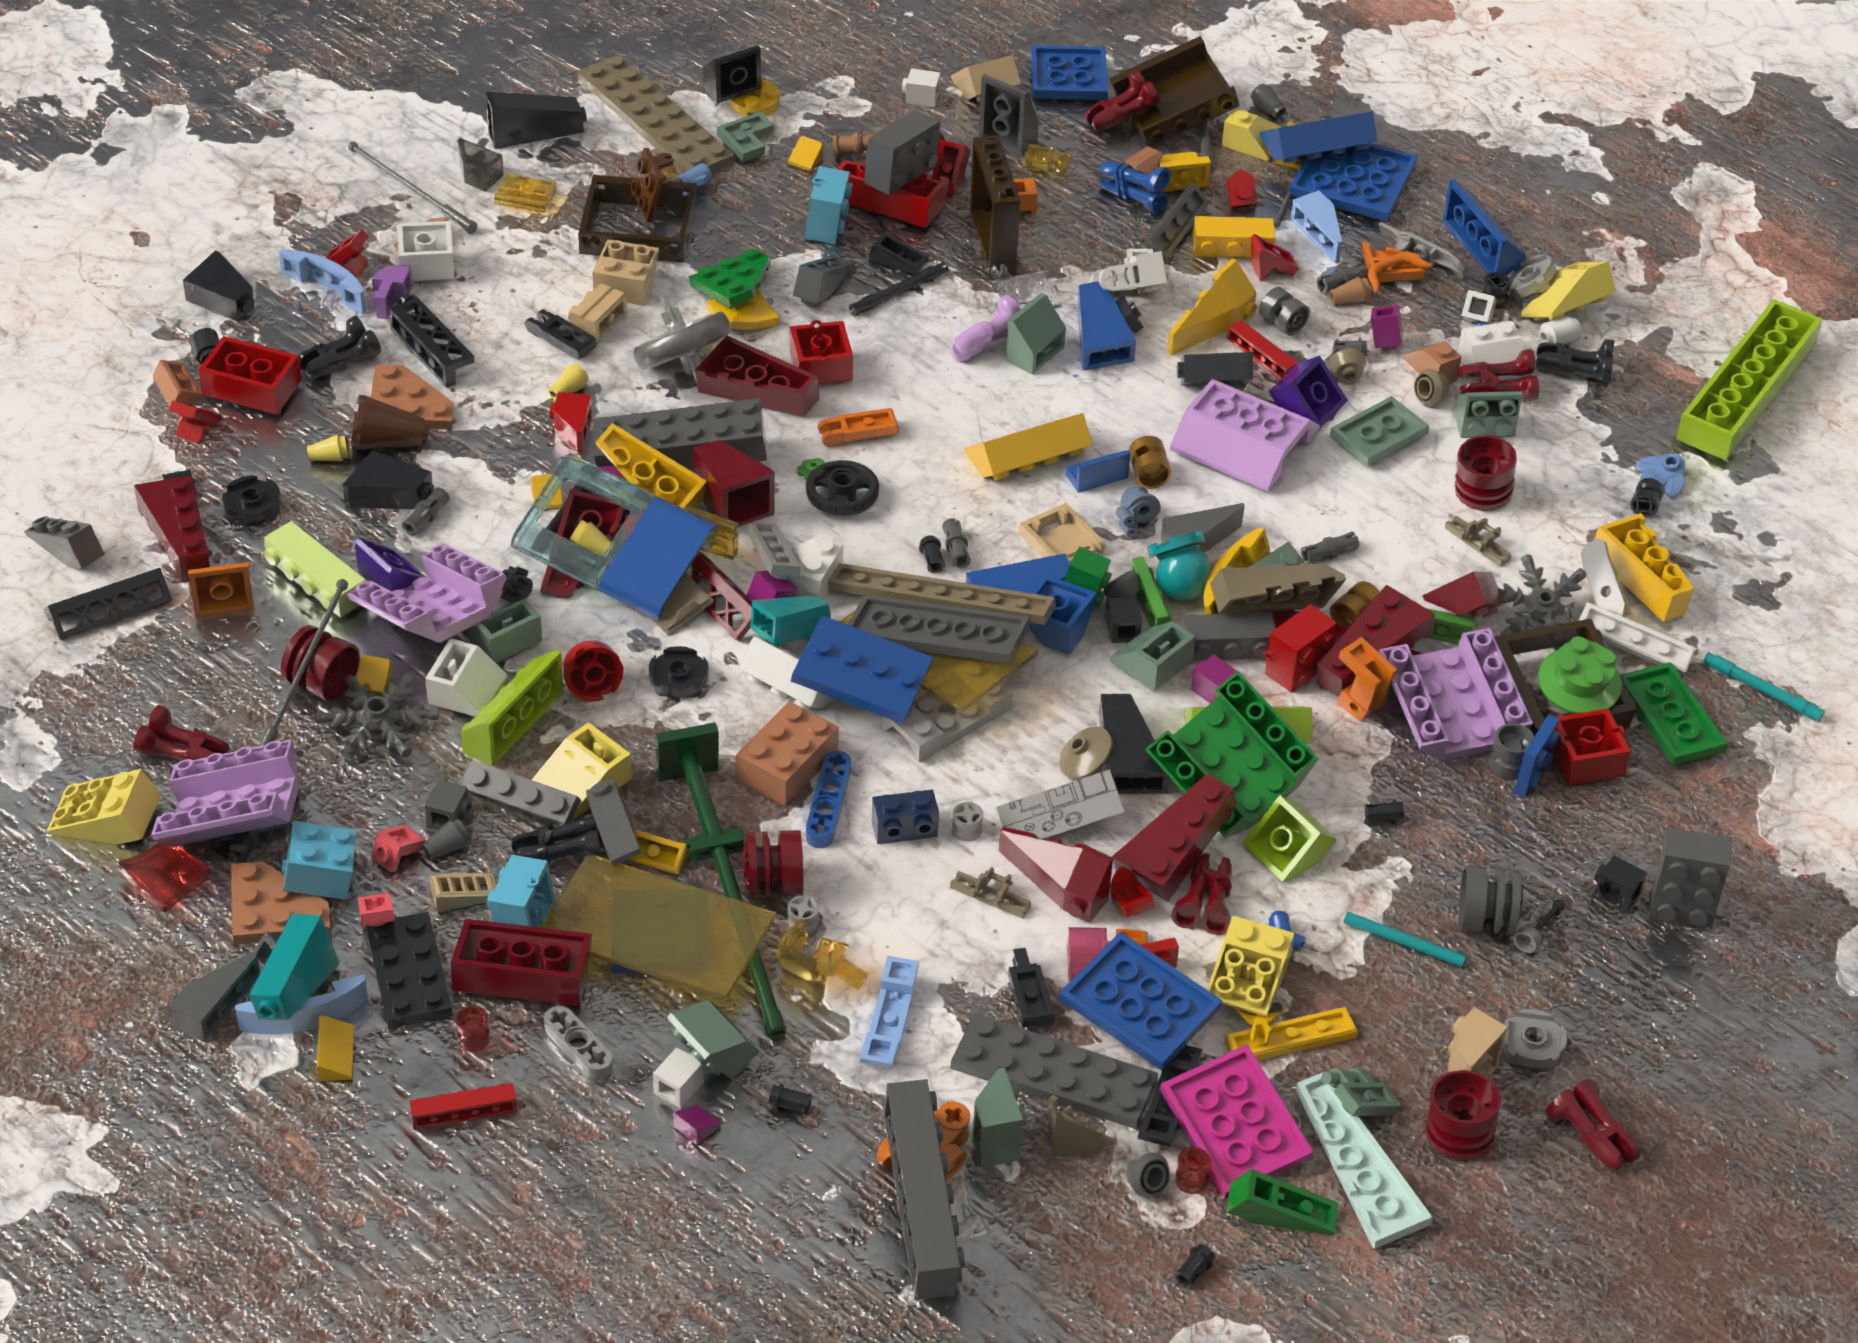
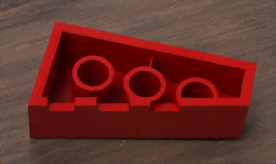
[837,160,949,228]

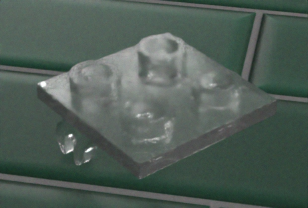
[991,264,1062,309]

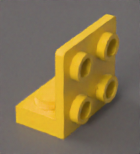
[1155,152,1211,192]

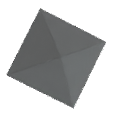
[253,932,277,971]

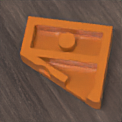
[1361,242,1425,282]

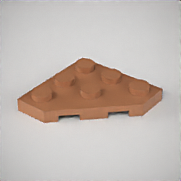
[371,364,454,429]
[231,861,331,944]

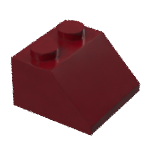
[1422,571,1505,618]

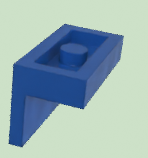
[1066,450,1131,493]

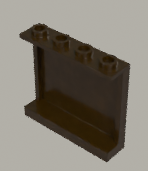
[1110,36,1240,147]

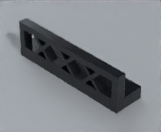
[389,297,474,388]
[44,568,173,640]

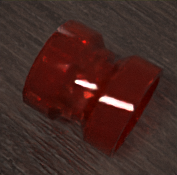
[456,1006,490,1052]
[1175,1147,1211,1194]

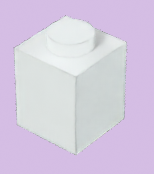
[902,68,940,108]
[1461,290,1497,323]
[653,1047,704,1109]

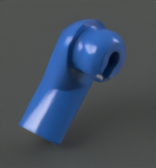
[1268,911,1306,951]

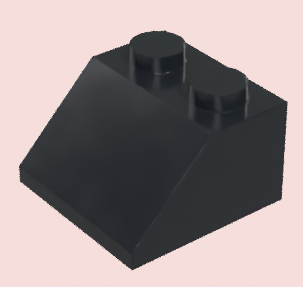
[702,45,762,104]

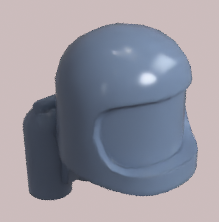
[1116,486,1161,538]

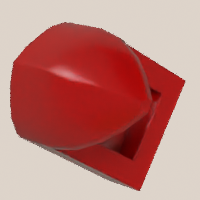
[1226,170,1258,209]
[1110,866,1155,918]

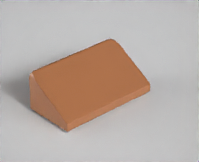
[1124,146,1162,174]
[153,360,203,406]

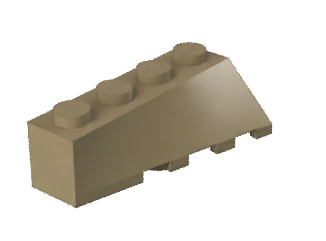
[1210,562,1346,614]

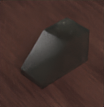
[457,138,504,192]

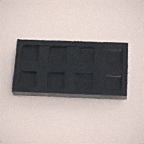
[365,912,453,1029]

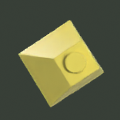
[1222,108,1281,161]

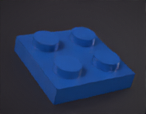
[1514,714,1560,797]

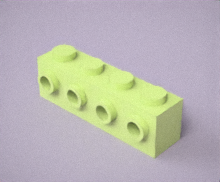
[264,521,366,618]

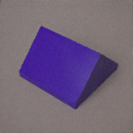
[355,538,426,591]

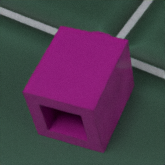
[1371,305,1403,350]
[746,570,798,601]
[1191,655,1237,703]

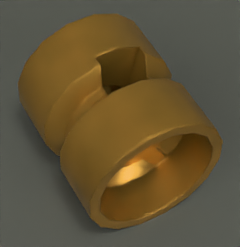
[1129,435,1172,489]
[1330,581,1380,628]

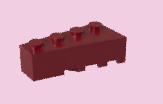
[695,335,820,416]
[1317,584,1435,697]
[1112,774,1237,902]

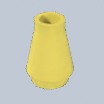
[548,363,589,401]
[307,434,351,462]
[570,520,615,559]

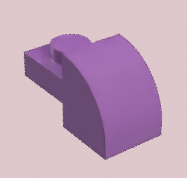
[372,265,412,319]

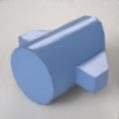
[678,163,712,195]

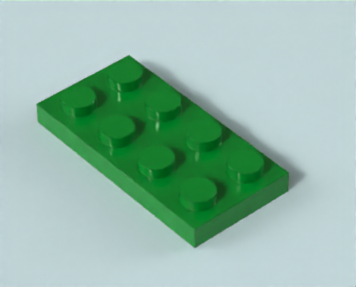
[1621,662,1728,766]

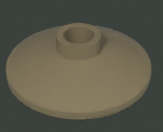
[1059,727,1113,779]

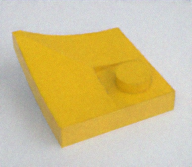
[707,288,779,330]

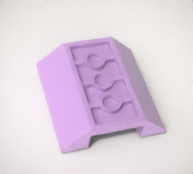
[1170,379,1320,492]
[347,544,506,643]
[1379,628,1533,760]
[151,739,299,847]

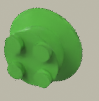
[1538,636,1622,714]

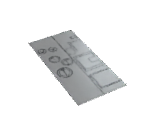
[996,769,1125,840]

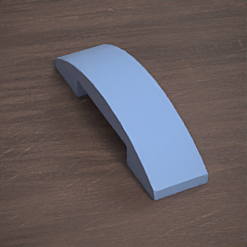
[279,249,366,314]
[860,956,919,1068]
[235,974,368,1034]

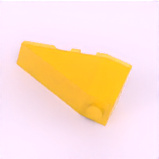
[1167,258,1257,355]
[596,423,707,513]

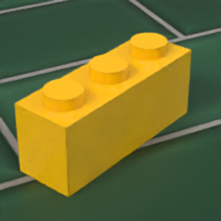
[1193,216,1275,258]

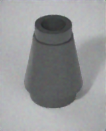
[1251,84,1286,119]
[422,819,471,860]

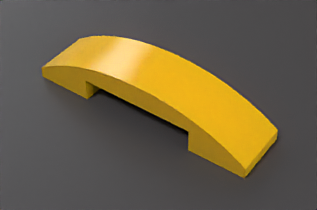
[1204,527,1270,614]

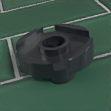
[222,475,281,526]
[649,646,709,698]

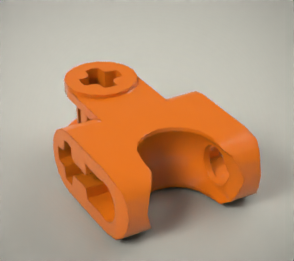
[876,1101,971,1182]

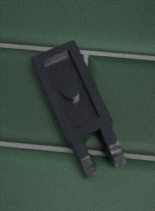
[524,309,597,360]

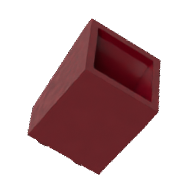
[693,440,775,532]

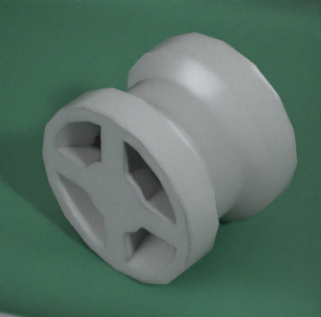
[952,802,983,841]
[787,895,819,936]

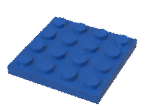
[1289,143,1418,222]

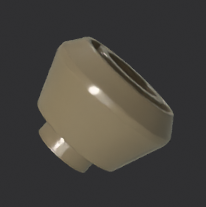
[1329,348,1366,383]
[1414,369,1450,406]

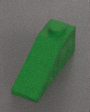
[1227,1169,1338,1235]

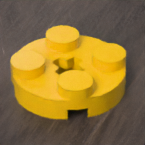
[730,75,780,116]

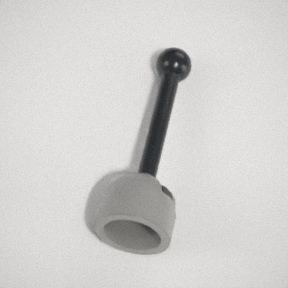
[1514,900,1565,953]

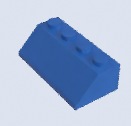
[1260,111,1378,164]
[1443,179,1526,275]

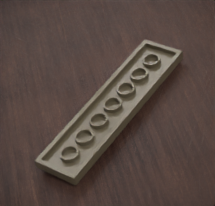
[577,54,734,173]

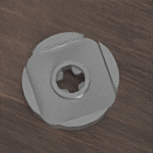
[1507,255,1557,301]
[1503,1009,1567,1069]

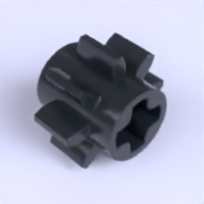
[500,566,533,602]

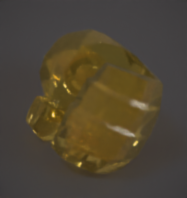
[778,920,870,991]

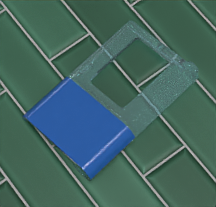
[511,453,719,621]

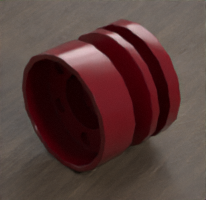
[1454,435,1517,511]
[280,625,360,702]
[742,830,804,898]
[1425,1070,1501,1160]

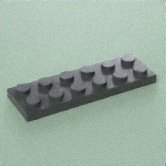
[847,594,1031,664]
[950,1013,1158,1129]

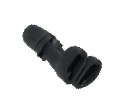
[299,316,381,379]
[1536,339,1614,383]
[511,813,603,866]

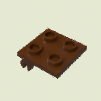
[631,148,674,222]

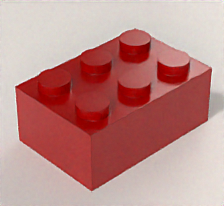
[198,336,302,414]

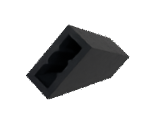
[485,92,587,149]
[1099,694,1169,794]

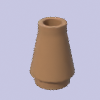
[1330,277,1371,305]

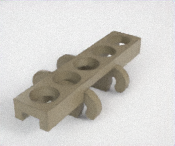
[1445,515,1511,567]
[950,867,1031,919]

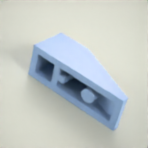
[1291,190,1342,263]

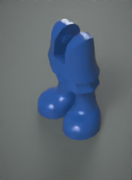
[1099,161,1171,215]

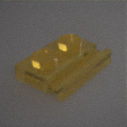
[494,173,557,213]
[684,505,738,560]

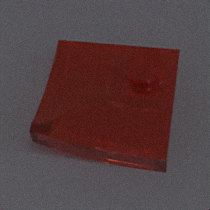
[117,843,211,913]

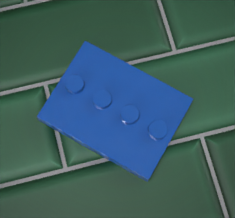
[790,615,933,724]
[1059,932,1223,1070]

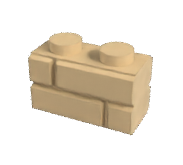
[568,283,627,341]

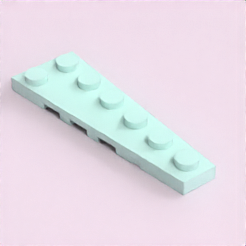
[1296,1072,1432,1249]

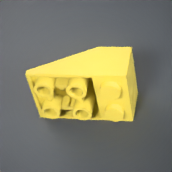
[1521,261,1616,321]
[532,722,632,822]
[46,769,162,845]
[1207,916,1294,1017]

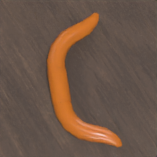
[1368,253,1433,292]

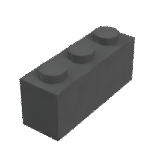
[1183,612,1276,661]

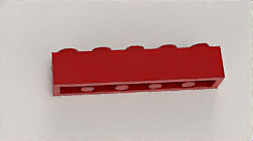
[1227,320,1299,379]
[409,1083,517,1130]

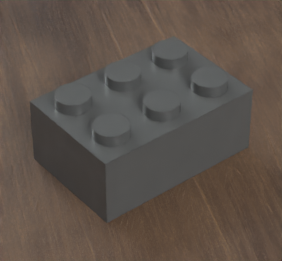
[864,110,940,195]
[1649,827,1732,928]

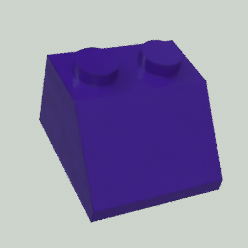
[1268,355,1348,429]

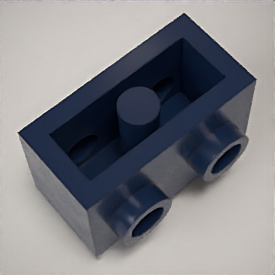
[872,789,939,844]

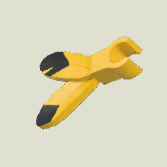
[1234,1002,1283,1043]

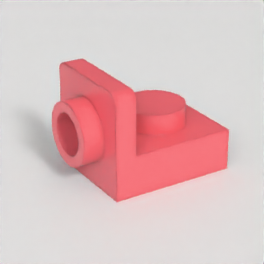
[371,824,426,872]
[358,893,395,928]

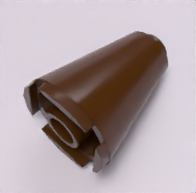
[351,395,429,451]

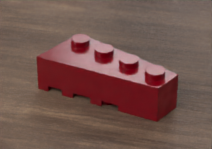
[134,475,210,582]

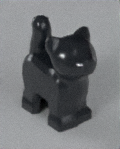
[207,826,273,863]

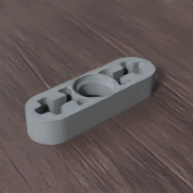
[544,1006,613,1080]

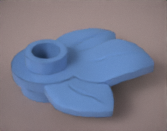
[1635,453,1685,499]

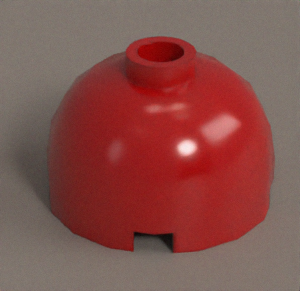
[562,640,624,702]

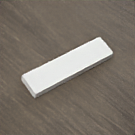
[1579,602,1697,676]

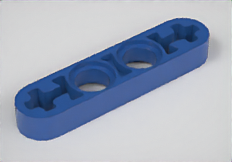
[806,751,851,848]

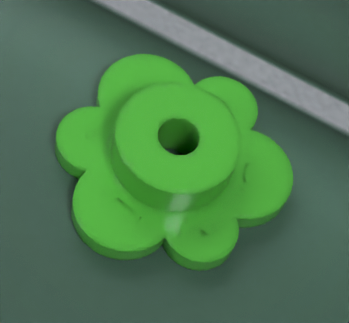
[797,458,824,480]

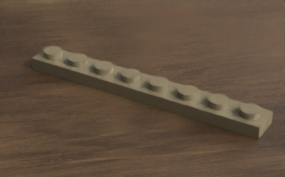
[828,563,1056,625]

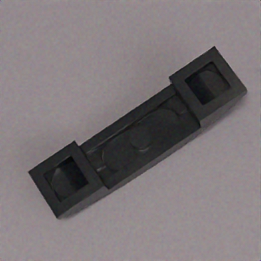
[1137,1045,1203,1147]

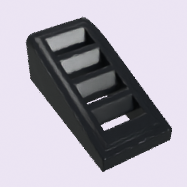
[868,232,929,275]

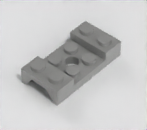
[881,659,1013,762]

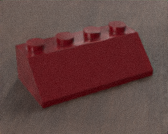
[451,919,592,1006]

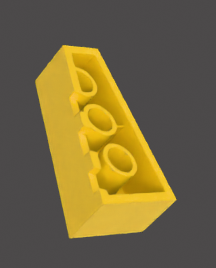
[1594,513,1694,622]

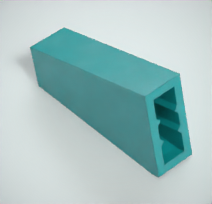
[249,914,339,1020]

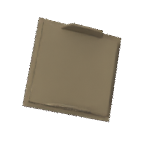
[649,571,714,635]

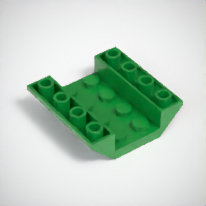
[1145,671,1318,839]

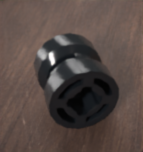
[1482,272,1511,309]
[1630,478,1665,517]

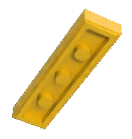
[1224,1007,1358,1061]

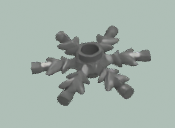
[1498,554,1586,651]
[316,673,439,760]

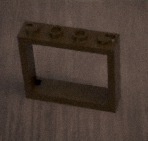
[970,135,1020,278]
[578,175,697,263]
[1494,618,1637,736]

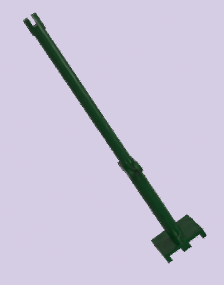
[656,722,786,1039]

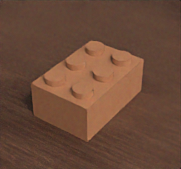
[736,701,839,806]

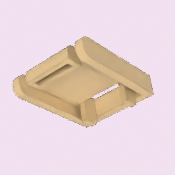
[1019,503,1105,563]

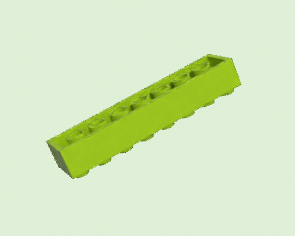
[1676,299,1823,461]

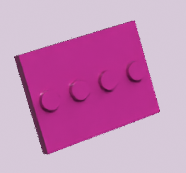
[1160,1044,1313,1199]

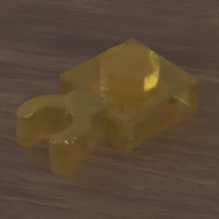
[1023,144,1071,173]

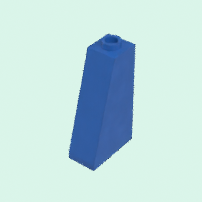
[1077,281,1136,371]
[966,553,1070,593]

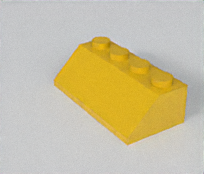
[964,413,1093,481]

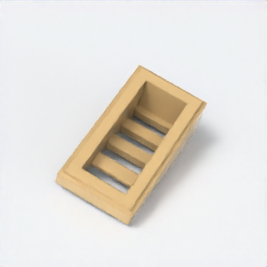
[429,873,496,913]

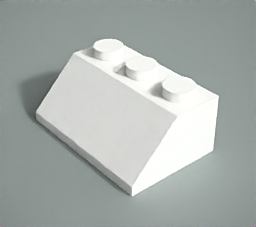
[739,636,834,711]

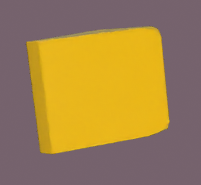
[788,136,823,172]
[531,473,563,510]
[357,655,392,695]

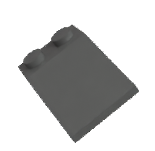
[979,74,1039,157]

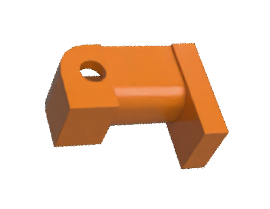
[1337,637,1397,721]

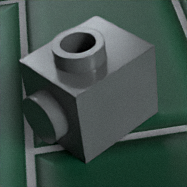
[425,780,472,830]

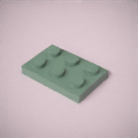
[1330,396,1429,466]

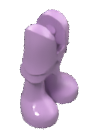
[951,295,1021,362]

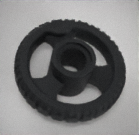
[806,460,879,516]

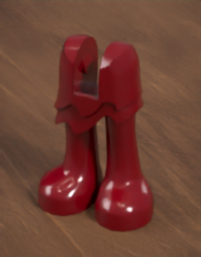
[1084,70,1160,132]
[1457,349,1539,400]
[133,705,230,761]
[1171,853,1232,935]
[1545,1079,1640,1172]

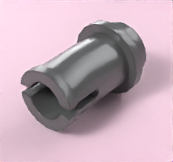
[1334,338,1367,357]

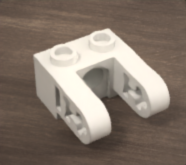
[1090,251,1167,294]

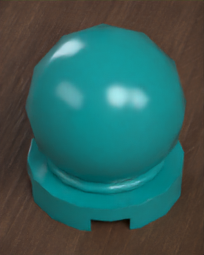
[1147,530,1212,602]

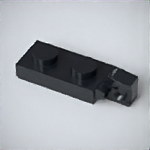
[1008,947,1055,1028]

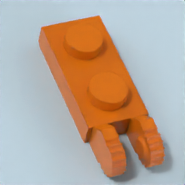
[817,408,899,447]

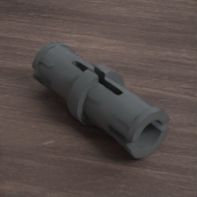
[1316,263,1368,293]
[402,487,450,536]
[942,518,971,569]
[1301,531,1359,563]

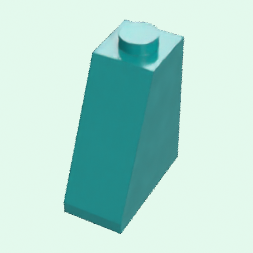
[750,596,831,646]

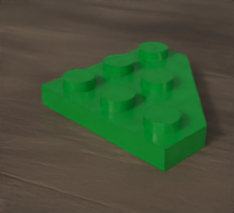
[688,249,771,308]

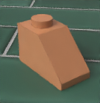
[1403,341,1462,384]

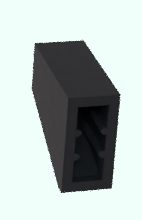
[183,250,255,322]
[1176,352,1253,386]
[342,450,434,509]

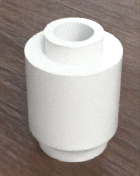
[1539,316,1581,345]

